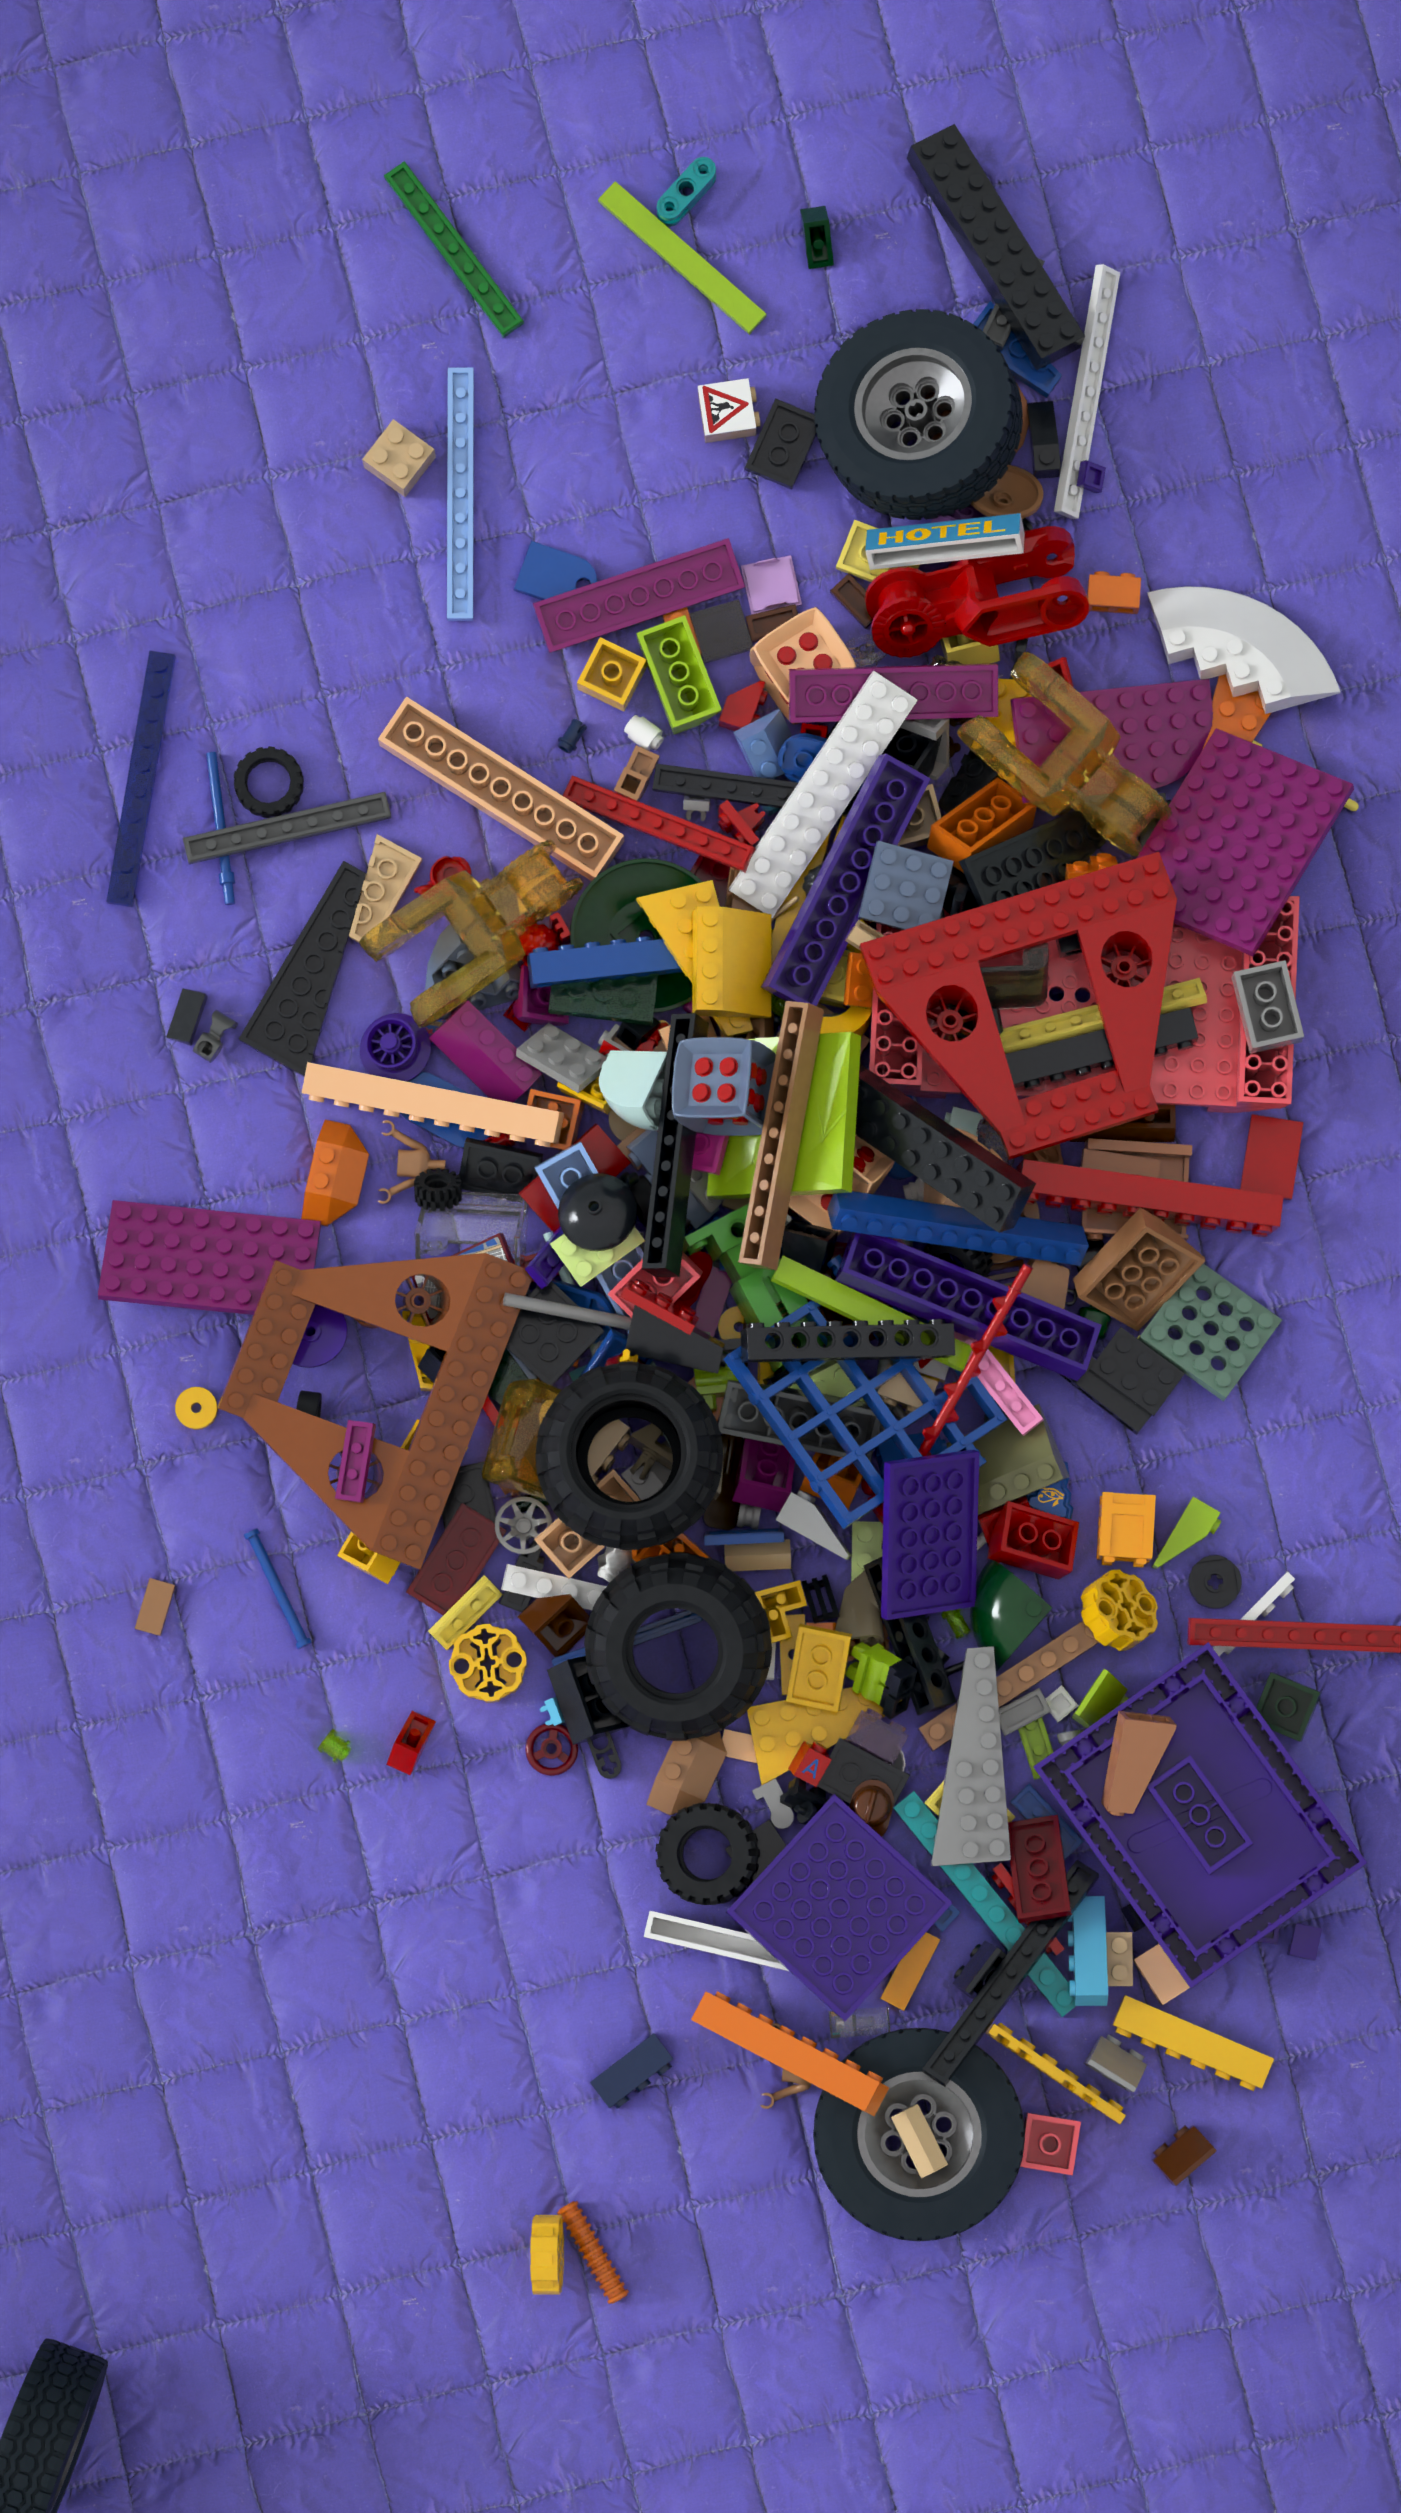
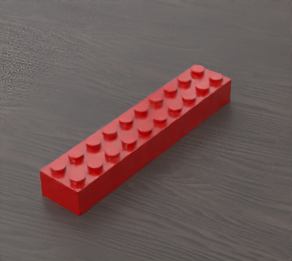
[1016,1159,1284,1237]

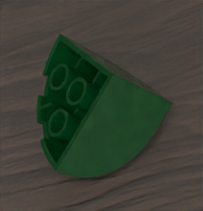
[970,1559,1052,1671]

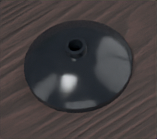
[558,1173,637,1251]

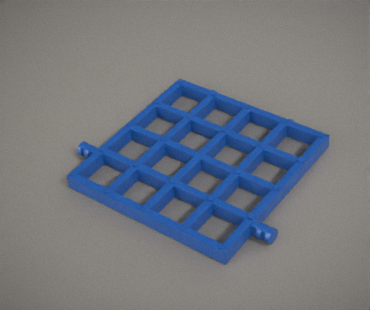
[723,1255,1007,1530]

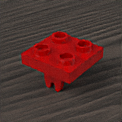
[717,800,765,847]

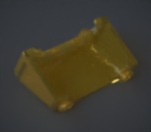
[482,1379,562,1499]

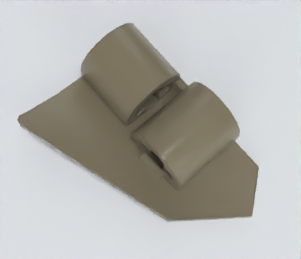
[835,1571,884,1646]

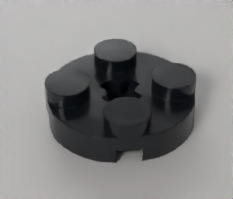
[1188,1555,1242,1609]

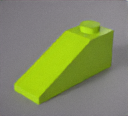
[1152,1497,1221,1569]

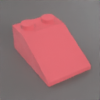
[608,1251,703,1318]

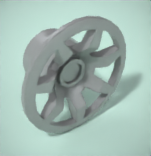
[495,1497,552,1554]

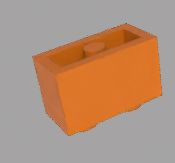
[1087,571,1141,614]

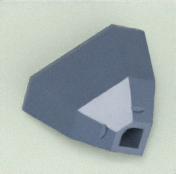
[423,919,521,1020]

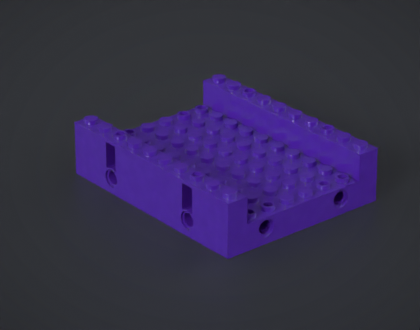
[1033,1642,1367,1989]

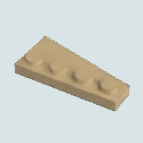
[349,834,423,950]

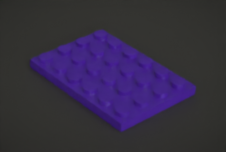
[881,1450,979,1620]

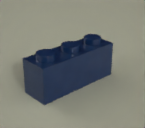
[590,2033,673,2109]

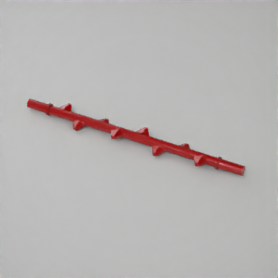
[918,1263,1033,1456]

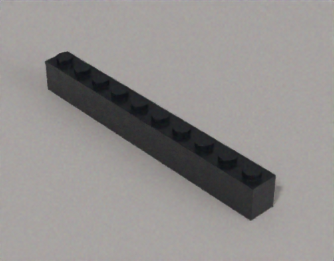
[642,1013,709,1277]

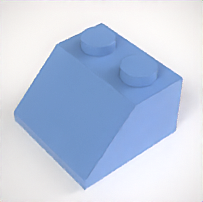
[733,709,792,779]

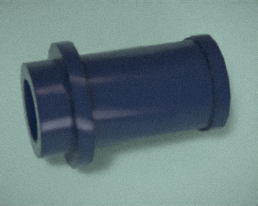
[557,719,587,754]

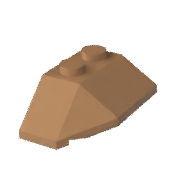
[646,1732,727,1816]

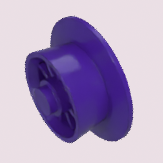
[360,1013,432,1082]
[292,1304,348,1368]

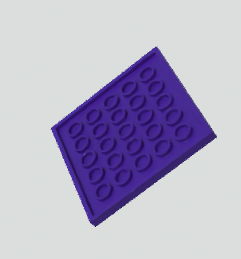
[726,1794,953,2022]

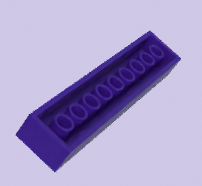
[761,754,931,1006]
[835,1232,1102,1381]

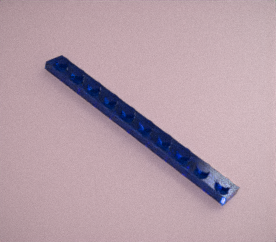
[106,651,176,907]

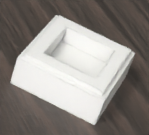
[1045,1685,1079,1723]

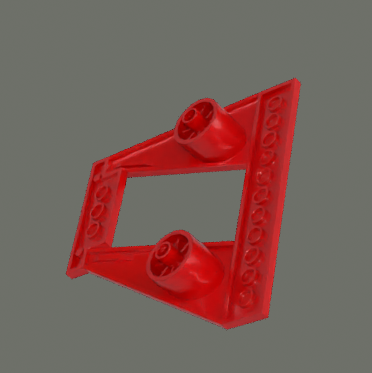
[859,852,1177,1159]

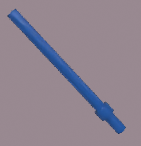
[206,752,235,905]

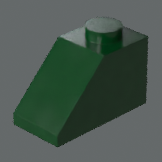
[800,206,834,269]

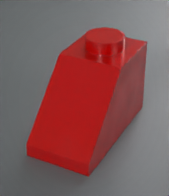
[386,1711,436,1775]

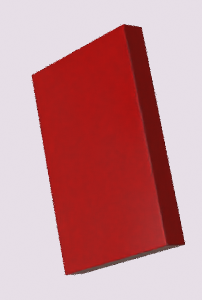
[1240,1114,1304,1200]

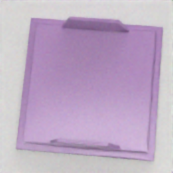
[741,555,802,615]

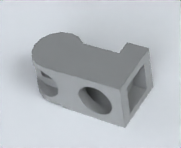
[752,1778,794,1829]

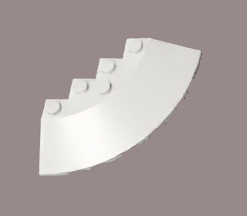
[1147,586,1340,714]

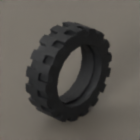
[234,746,304,818]

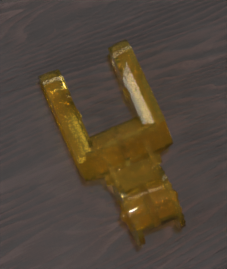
[957,652,1172,857]
[359,839,584,1028]

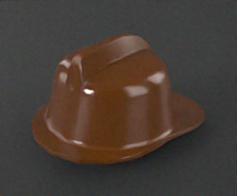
[849,1779,894,1837]

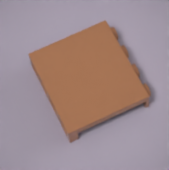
[1081,1138,1192,1241]

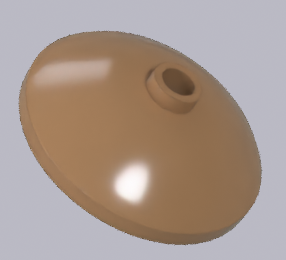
[971,465,1044,519]

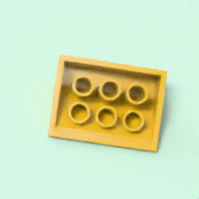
[692,906,771,1018]

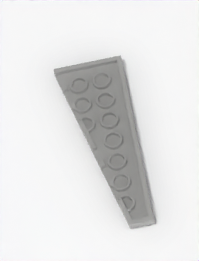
[931,1646,1011,1866]

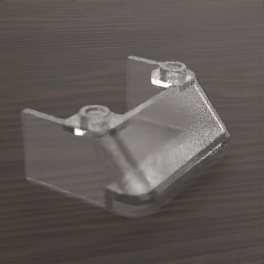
[414,1192,529,1267]

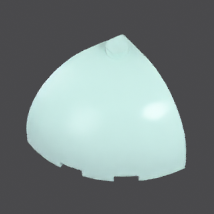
[599,1050,667,1131]

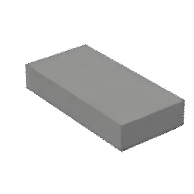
[999,1688,1052,1737]

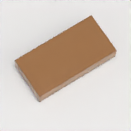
[135,1578,176,1636]

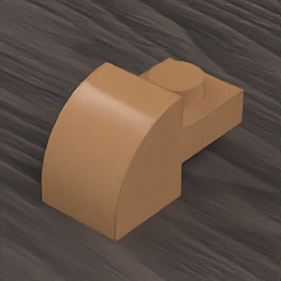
[614,745,660,801]

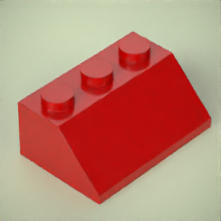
[987,1501,1079,1580]

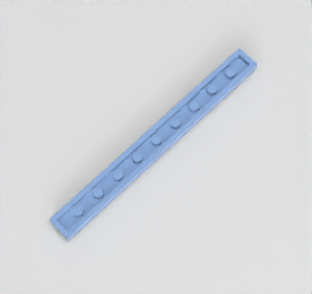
[447,368,474,621]

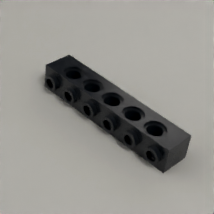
[864,1557,956,1716]

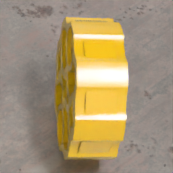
[1081,1569,1158,1651]
[449,1624,527,1703]
[530,2215,564,2295]

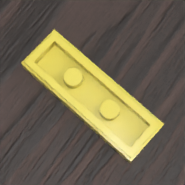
[428,1575,503,1650]

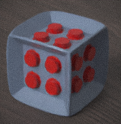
[672,1037,776,1136]

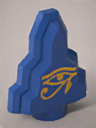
[1024,1461,1074,1520]

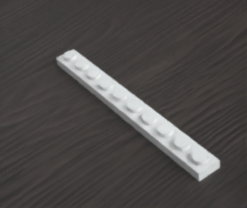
[1054,264,1120,519]

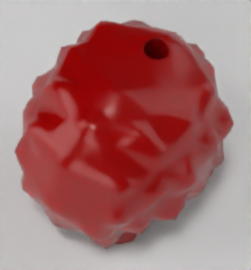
[506,923,561,969]

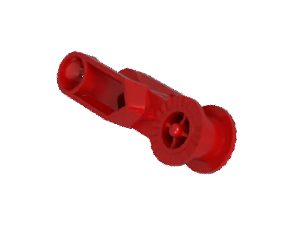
[865,526,1089,658]

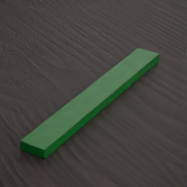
[384,161,524,338]

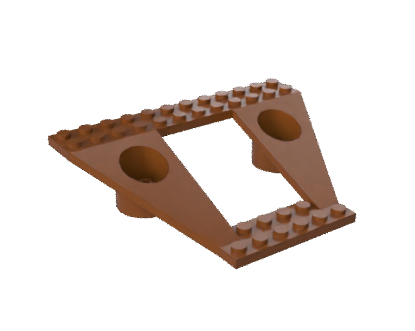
[217,1253,532,1570]

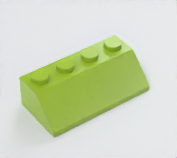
[637,615,722,735]

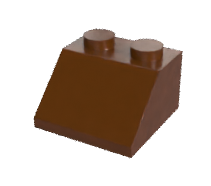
[1152,2125,1217,2186]

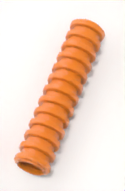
[557,2201,629,2304]

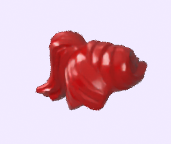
[414,856,472,904]

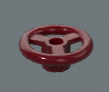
[525,1724,578,1776]

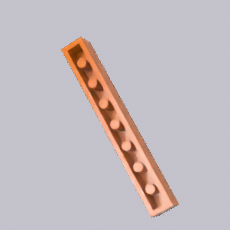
[691,1991,889,2117]

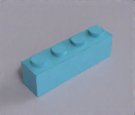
[1067,1896,1108,2006]

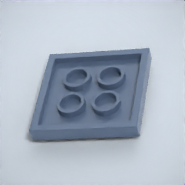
[858,841,954,930]

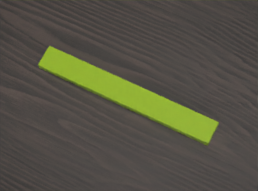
[598,181,767,335]
[771,1256,972,1372]

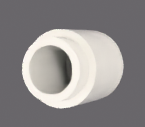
[624,715,664,751]

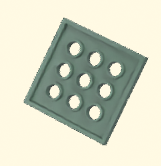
[1138,1264,1282,1401]

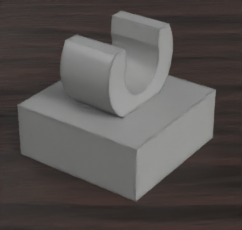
[683,795,710,821]

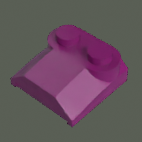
[513,966,570,1026]

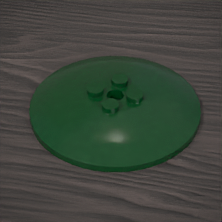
[570,858,702,1014]

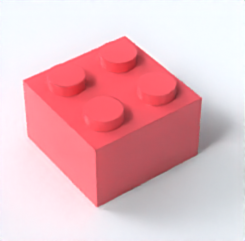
[1020,2112,1081,2175]

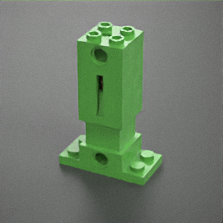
[683,1204,824,1373]

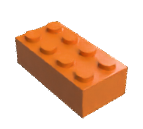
[927,777,1037,873]

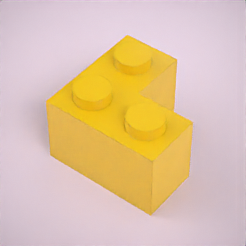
[755,1580,807,1643]

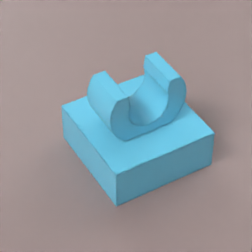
[540,1697,565,1726]

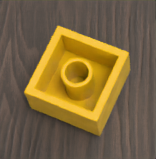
[577,637,647,712]

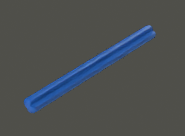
[552,1610,703,1667]

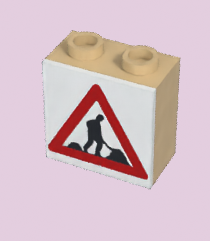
[698,378,761,443]

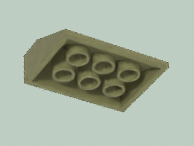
[946,1404,1070,1516]

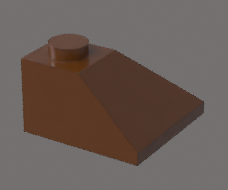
[518,1594,590,1657]

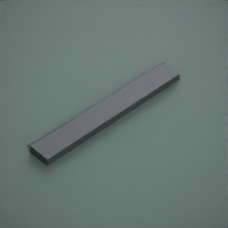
[183,792,391,864]

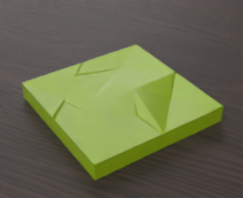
[707,1032,861,1200]

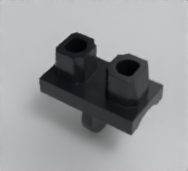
[780,1777,828,1825]

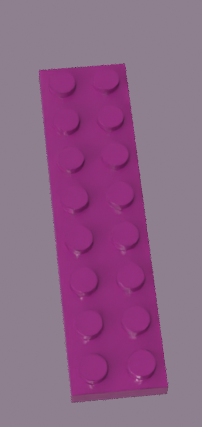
[533,538,745,653]
[789,663,998,723]

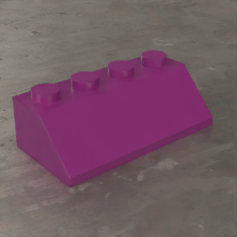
[429,1000,542,1103]

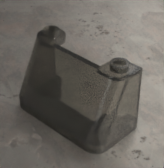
[945,943,1049,1010]

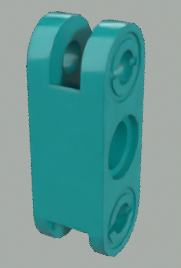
[657,157,716,227]

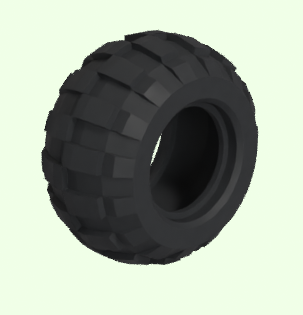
[535,1362,723,1550]
[584,1552,772,1741]

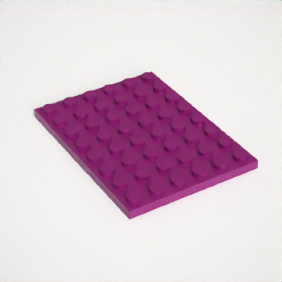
[1137,728,1354,956]

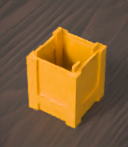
[1096,1492,1156,1568]

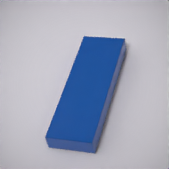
[1010,1783,1084,1859]

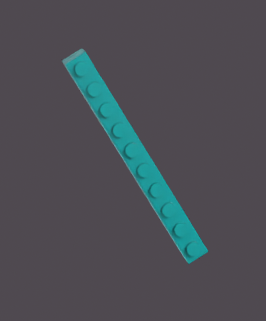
[893,1791,1076,2017]

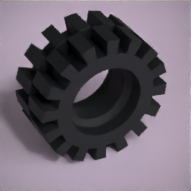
[414,1168,462,1211]

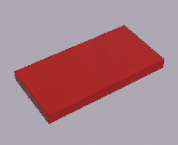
[518,1123,631,1233]

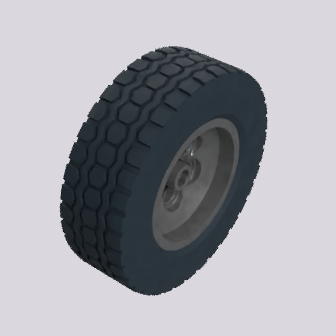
[814,309,1023,520]
[813,2028,1025,2241]
[0,2338,108,2513]

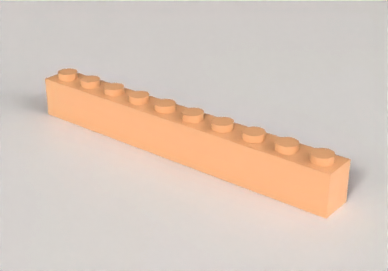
[302,1062,564,1147]

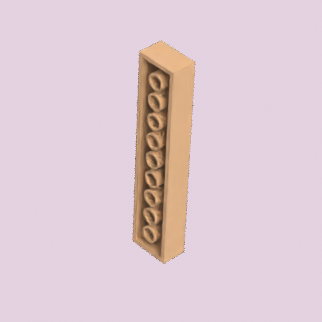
[378,696,625,881]

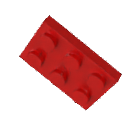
[620,1279,699,1335]

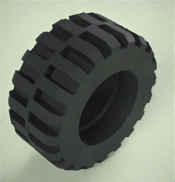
[655,1803,760,1905]

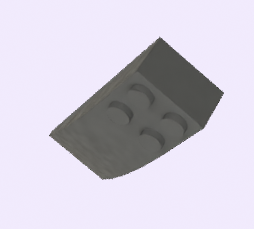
[718,1380,880,1462]

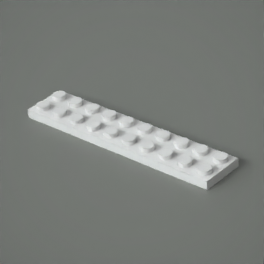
[728,670,917,918]

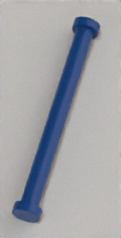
[244,1528,312,1649]

